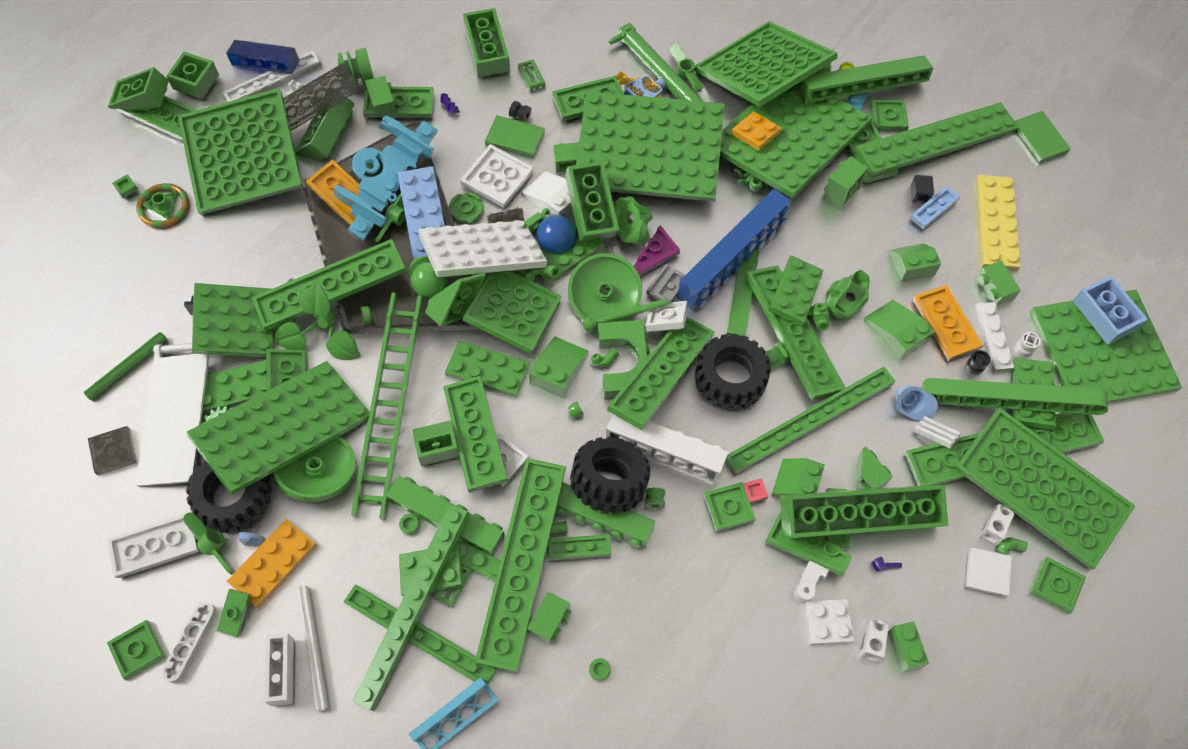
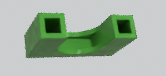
[597,320,650,400]

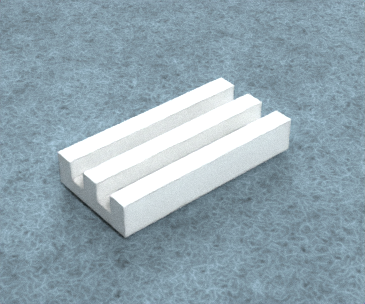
[914,416,961,449]

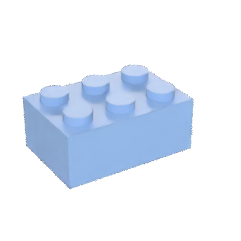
[1073,275,1148,345]

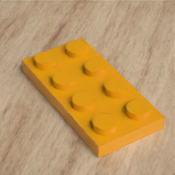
[306,160,380,226]
[912,284,984,361]
[227,519,317,609]

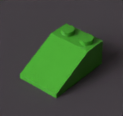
[108,67,169,111]
[425,273,486,326]
[864,299,935,360]
[529,336,589,398]

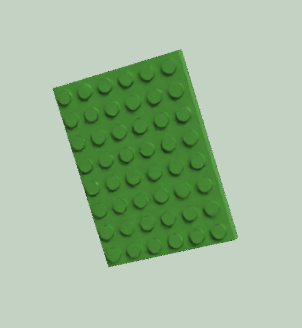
[720,82,873,199]
[576,91,725,202]

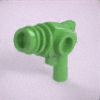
[807,303,830,331]

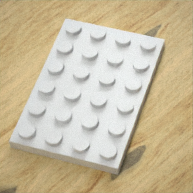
[418,220,547,277]

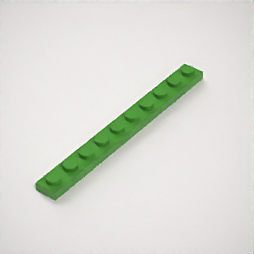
[726,367,895,475]
[352,504,470,711]

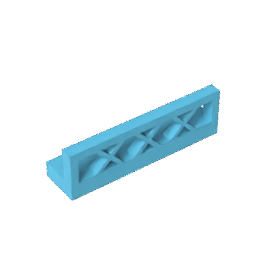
[409,677,499,749]

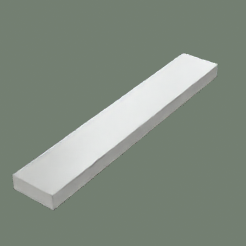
[223,51,322,102]

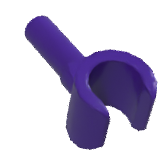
[871,557,902,572]

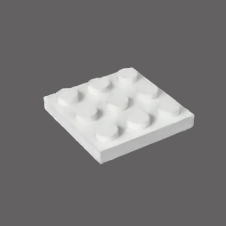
[460,144,534,208]

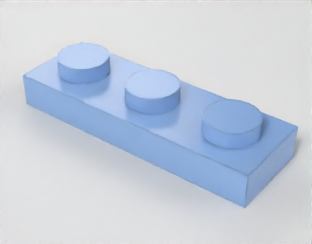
[910,186,960,229]

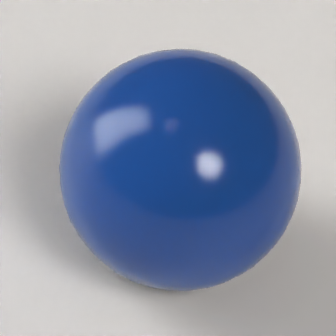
[537,215,577,254]

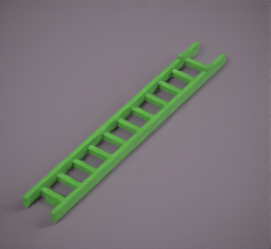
[351,293,423,520]

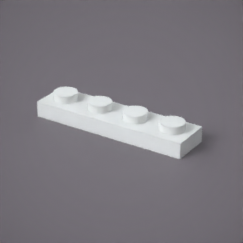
[975,302,1014,373]

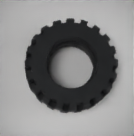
[695,334,771,410]
[570,437,651,514]
[186,460,272,533]

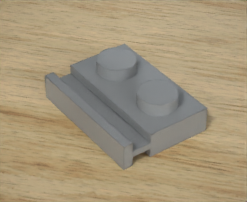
[646,264,685,302]

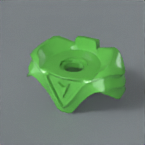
[613,196,653,246]
[825,269,870,319]

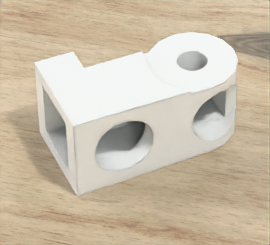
[979,504,1014,546]
[795,561,829,603]
[860,618,889,664]

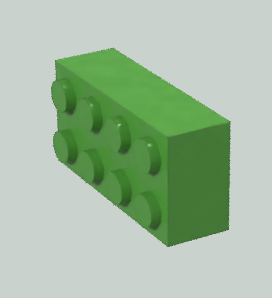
[463,8,510,77]
[565,161,619,242]

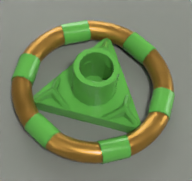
[136,183,189,228]

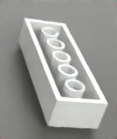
[606,414,728,487]

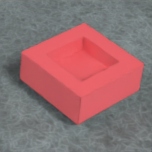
[743,478,769,504]

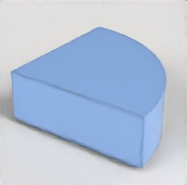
[239,532,266,546]

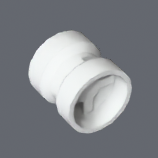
[1015,331,1041,357]

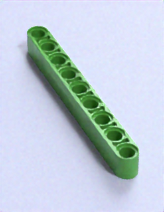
[923,378,1108,415]

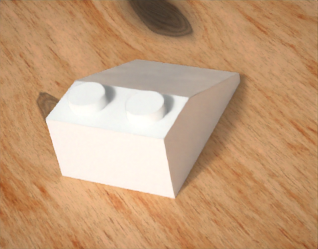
[521,171,573,217]

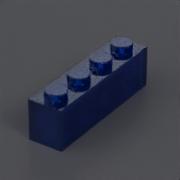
[226,40,300,74]

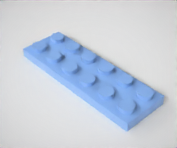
[397,166,445,259]

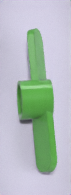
[670,43,703,92]
[375,193,406,243]
[183,512,235,575]

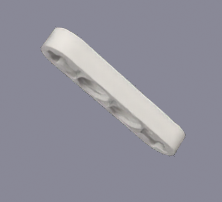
[162,602,216,684]

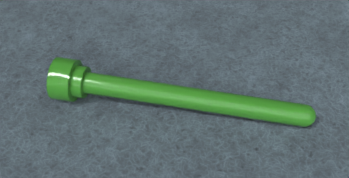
[582,298,670,333]

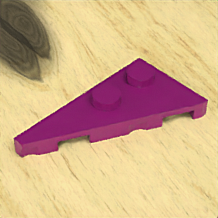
[634,225,680,276]

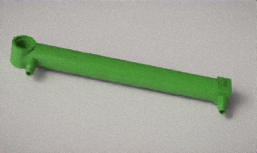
[609,22,704,102]

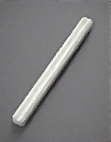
[297,585,329,712]

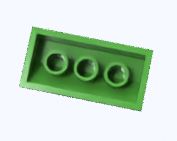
[295,91,355,161]

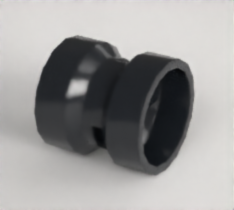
[508,101,532,123]
[966,350,991,375]

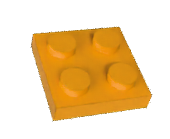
[731,111,781,151]

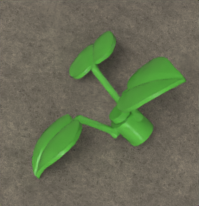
[275,281,361,360]

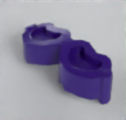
[440,93,460,113]

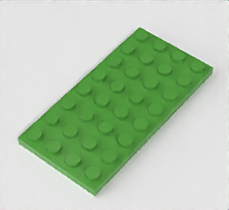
[187,361,370,495]
[955,407,1135,570]

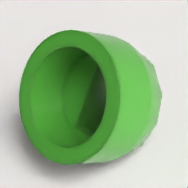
[568,401,584,418]

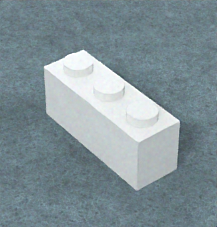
[264,633,294,706]

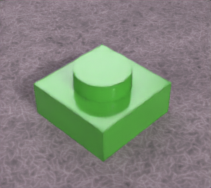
[112,174,138,198]

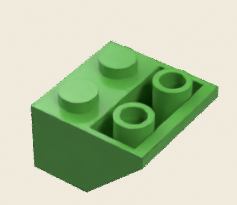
[413,420,460,466]

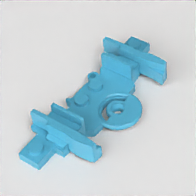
[334,115,438,241]

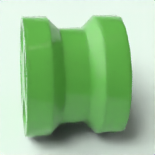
[645,487,665,509]

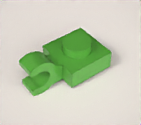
[524,208,554,234]

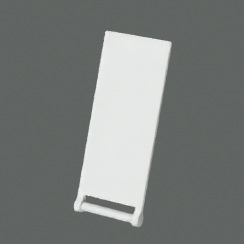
[136,343,210,487]

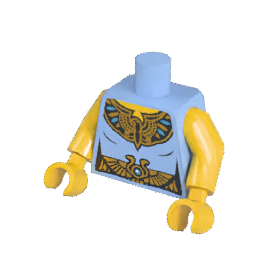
[615,71,666,98]

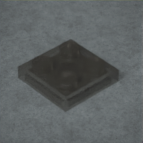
[87,426,137,476]

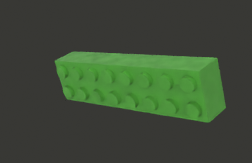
[780,485,948,538]

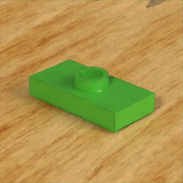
[217,589,251,637]

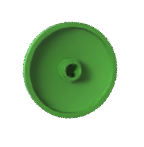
[568,253,642,327]
[273,436,356,502]

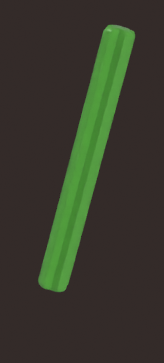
[83,332,167,400]

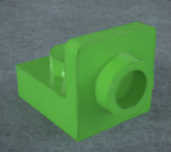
[765,342,789,371]

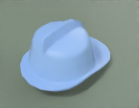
[895,385,938,421]

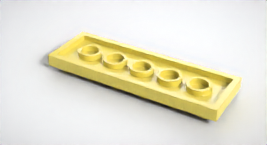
[976,175,1021,271]

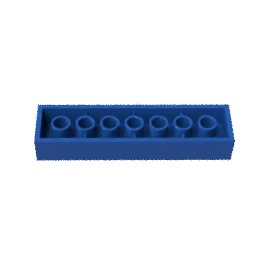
[677,189,791,312]

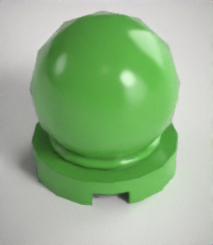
[408,255,448,299]

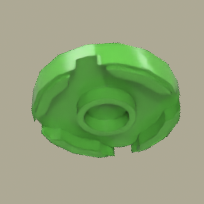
[449,192,484,225]

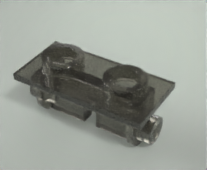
[487,207,525,223]

